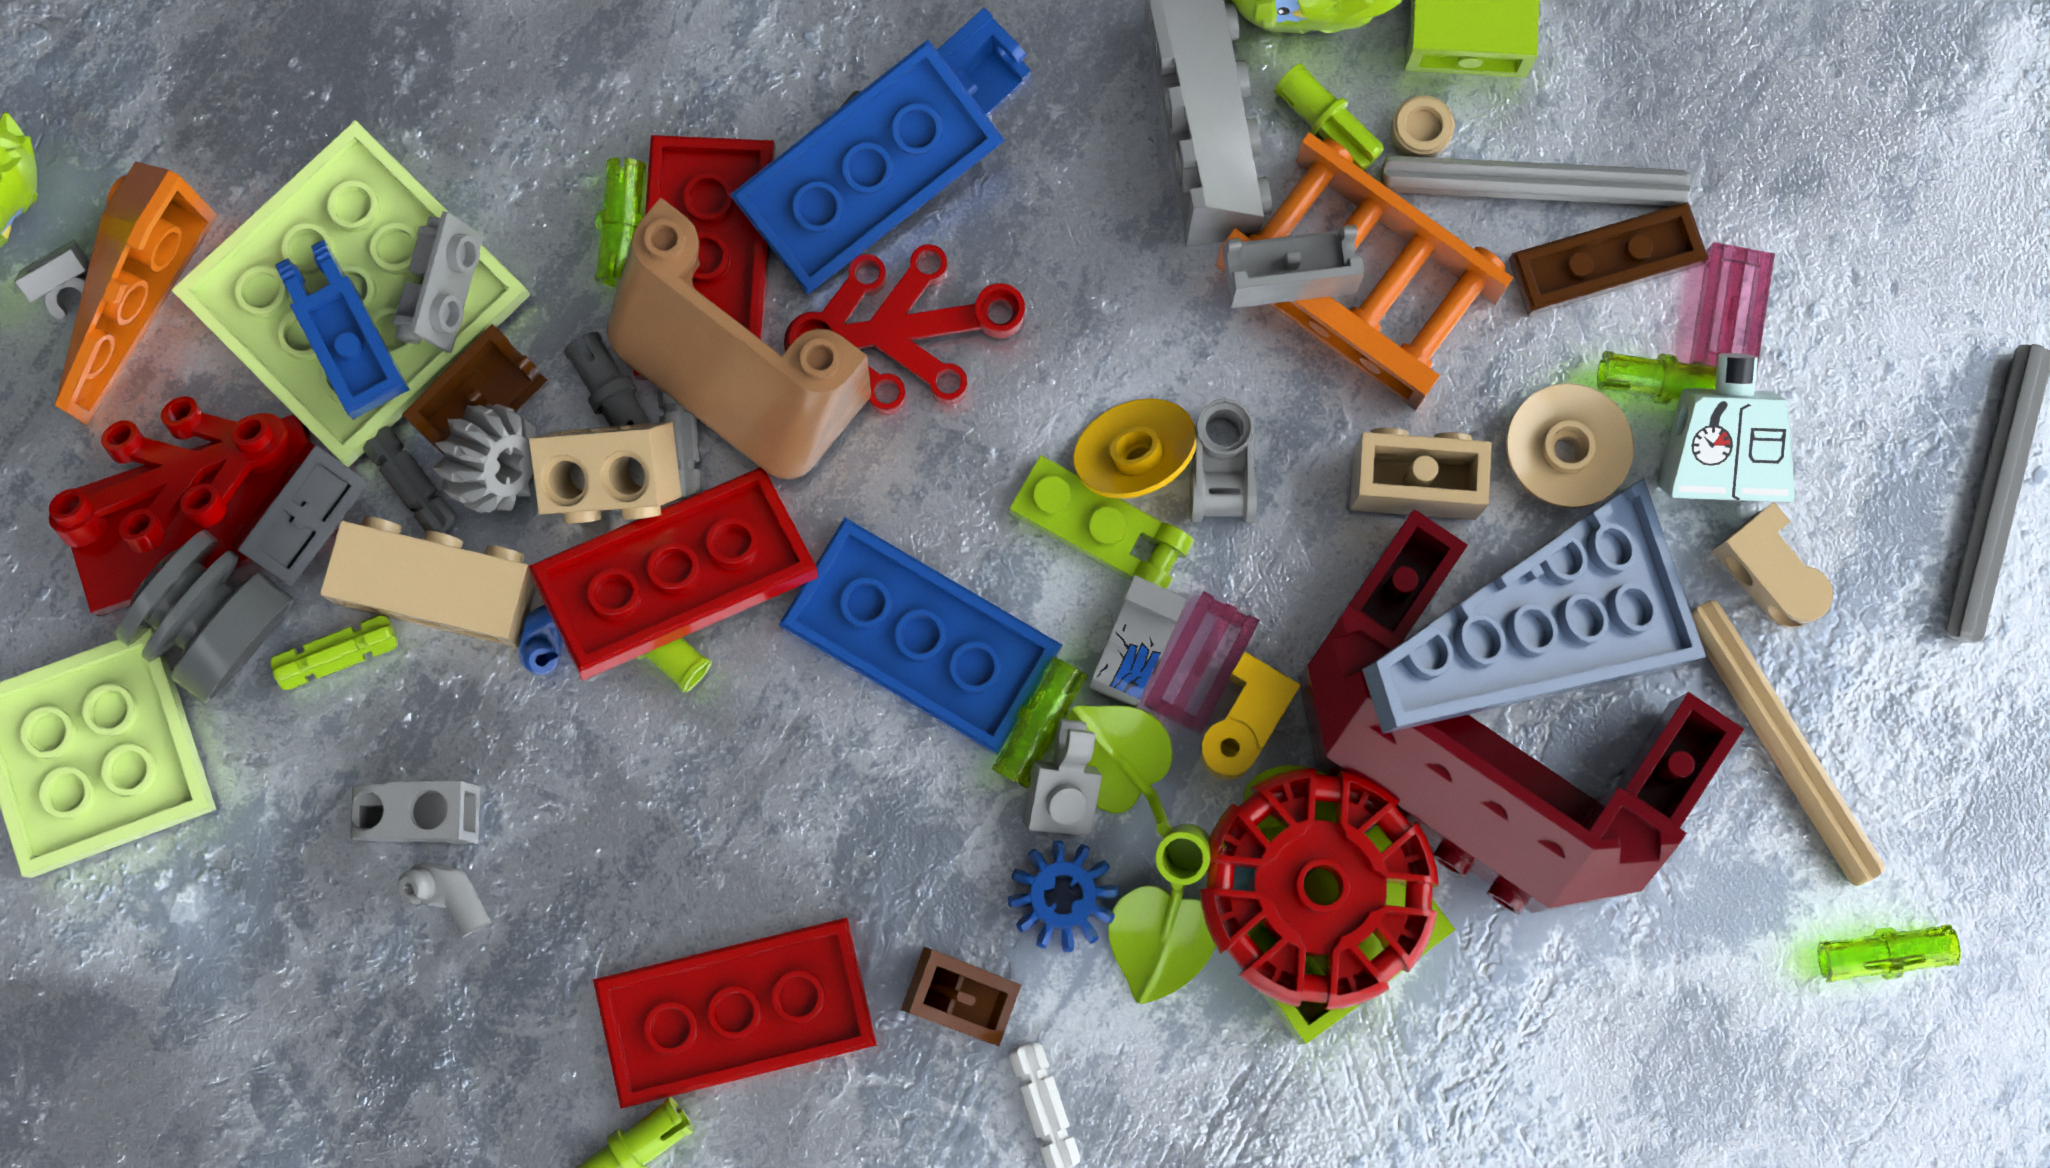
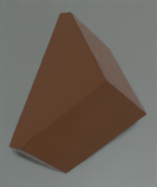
[901,947,1021,1046]

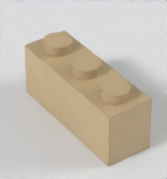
[320,516,536,648]

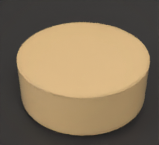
[1390,95,1455,158]

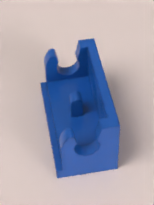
[937,7,1031,116]

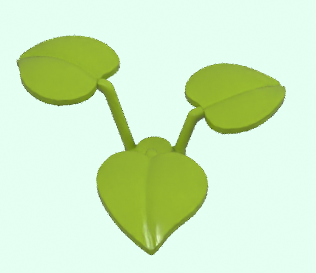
[1067,705,1337,1004]

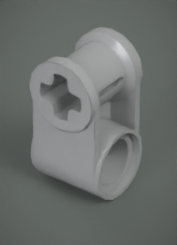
[1190,398,1257,523]

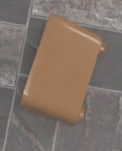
[606,198,871,480]

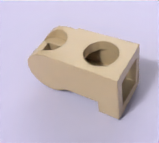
[1711,502,1833,628]

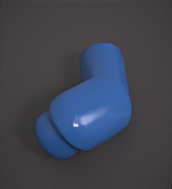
[518,604,562,675]

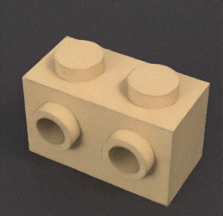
[1350,427,1492,520]

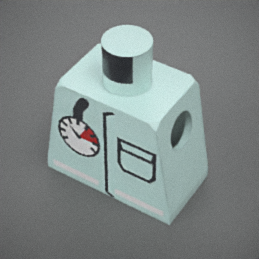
[1658,353,1795,502]

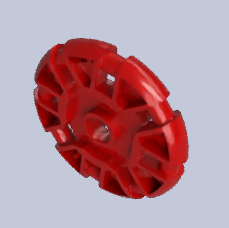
[1200,768,1439,1010]

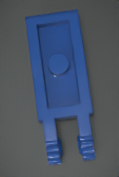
[276,240,410,420]

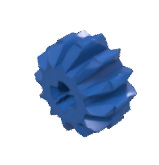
[1008,840,1119,953]

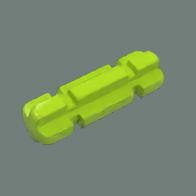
[270,614,398,691]

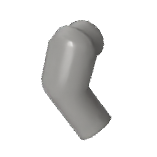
[398,863,492,938]

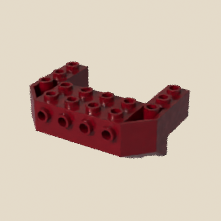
[1298,509,1744,915]

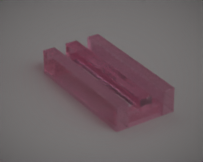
[1689,242,1775,373]
[1144,591,1260,735]

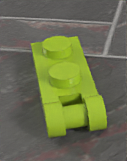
[1009,455,1195,590]

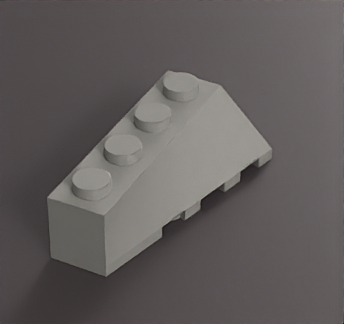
[1145,0,1272,247]

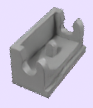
[1222,224,1365,308]

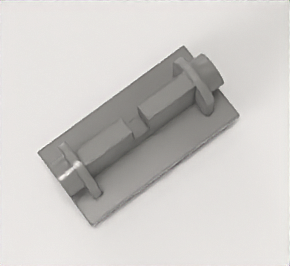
[392,211,484,353]

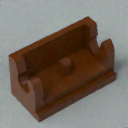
[402,324,549,455]

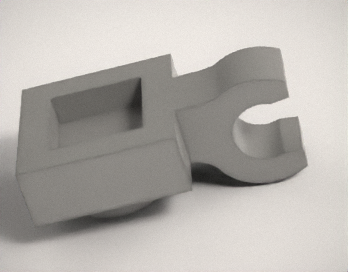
[1023,719,1102,836]

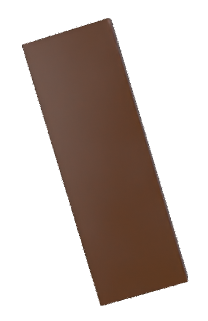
[1508,202,1709,317]

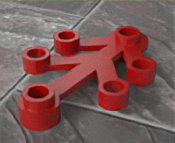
[784,244,1025,415]
[49,396,289,553]

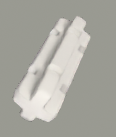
[1009,1042,1080,1168]

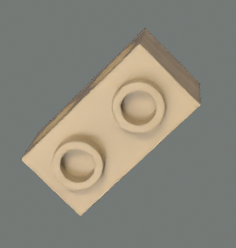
[529,421,682,524]

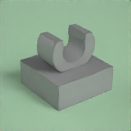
[15,239,88,320]

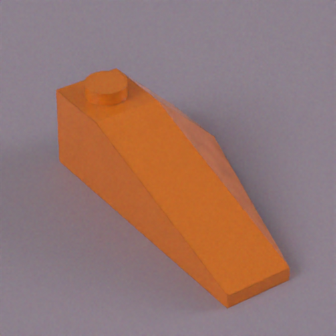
[55,161,218,426]

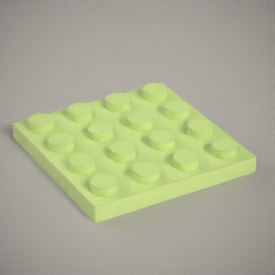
[171,120,530,468]

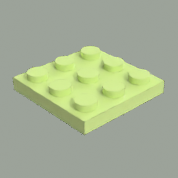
[0,628,216,878]

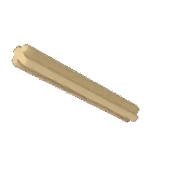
[1691,600,1885,886]

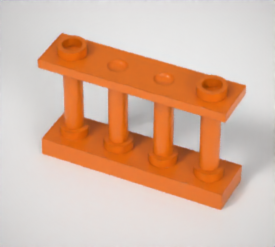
[1215,132,1514,410]

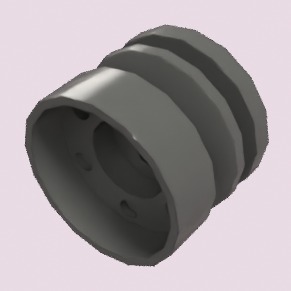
[115,529,294,705]

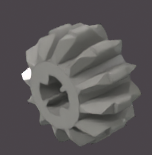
[432,404,537,513]

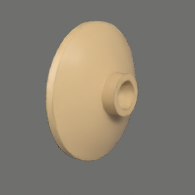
[1506,383,1634,508]

